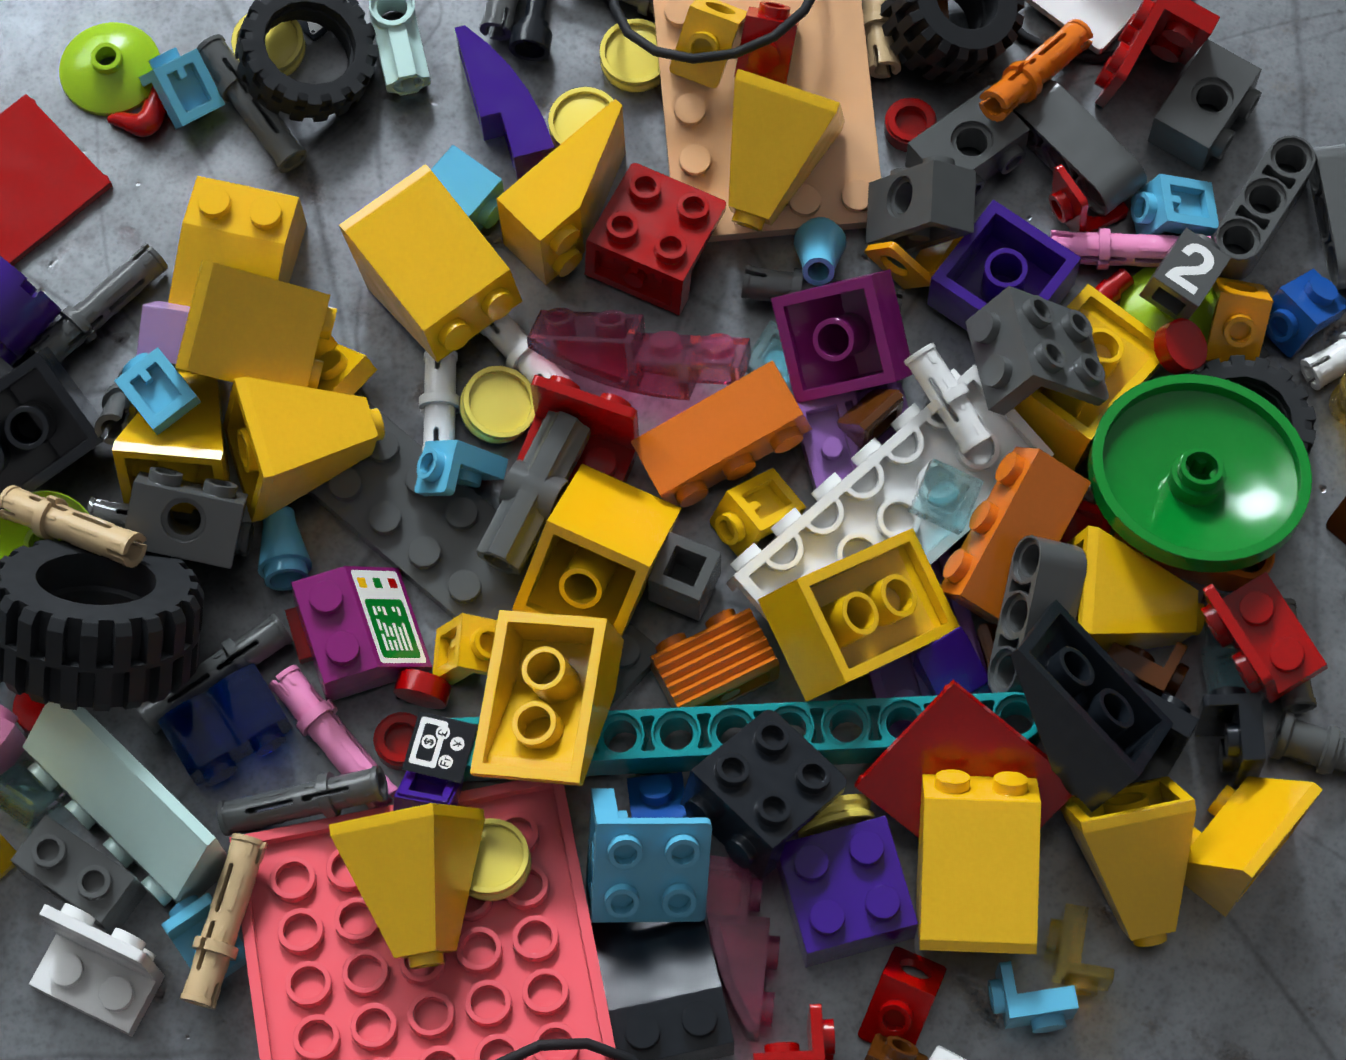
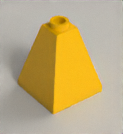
[728,69,845,231]
[112,369,231,514]
[223,377,385,522]
[1067,525,1205,652]
[1060,776,1197,947]
[329,803,485,969]

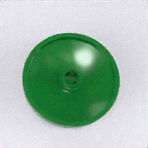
[1088,374,1312,573]

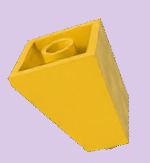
[339,164,522,363]
[175,260,337,389]
[512,464,681,636]
[916,769,1041,955]

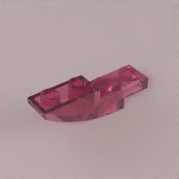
[527,308,751,401]
[707,855,780,1042]

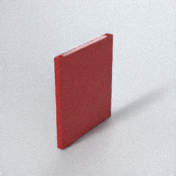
[0,94,113,266]
[855,680,1073,838]

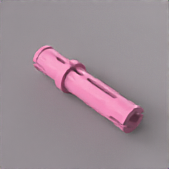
[1050,228,1211,270]
[269,665,398,809]

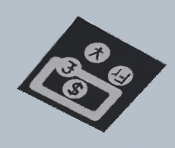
[402,711,478,783]

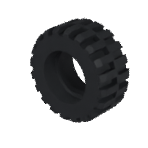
[0,539,204,711]

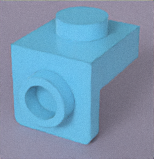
[988,961,1079,1033]

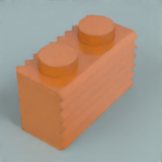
[650,608,780,708]

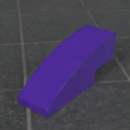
[455,25,555,181]

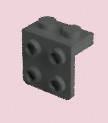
[965,286,1109,415]

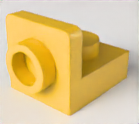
[314,336,377,395]
[710,467,806,557]
[432,613,497,686]

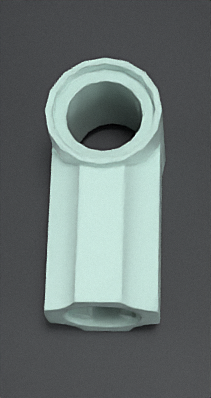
[369,0,431,96]

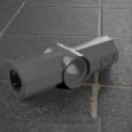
[476,411,591,575]

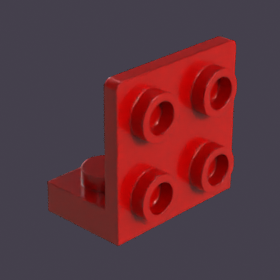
[1094,0,1220,108]
[584,163,726,315]
[517,375,639,483]
[1200,572,1328,703]

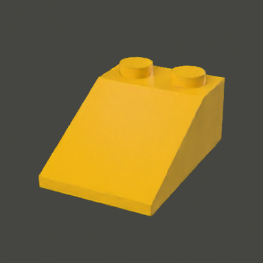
[496,99,626,285]
[168,176,307,306]
[1014,284,1161,471]
[758,528,960,702]
[470,610,624,786]
[1184,776,1323,917]

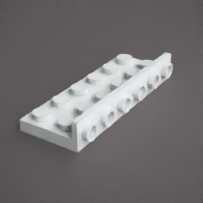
[726,364,1054,620]

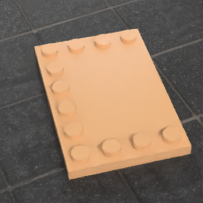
[652,0,881,242]

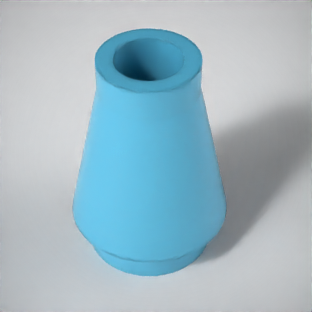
[794,217,846,286]
[258,506,312,591]

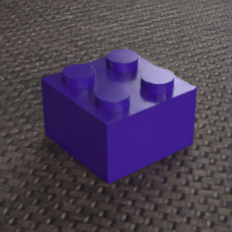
[927,200,1081,331]
[777,815,918,968]

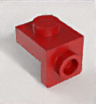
[734,1,799,84]

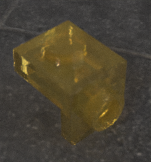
[1045,903,1115,997]

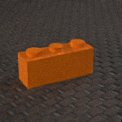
[631,360,812,507]
[940,447,1091,625]

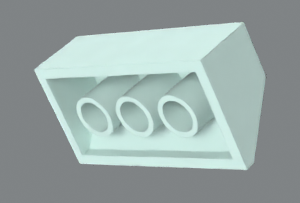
[22,702,227,907]

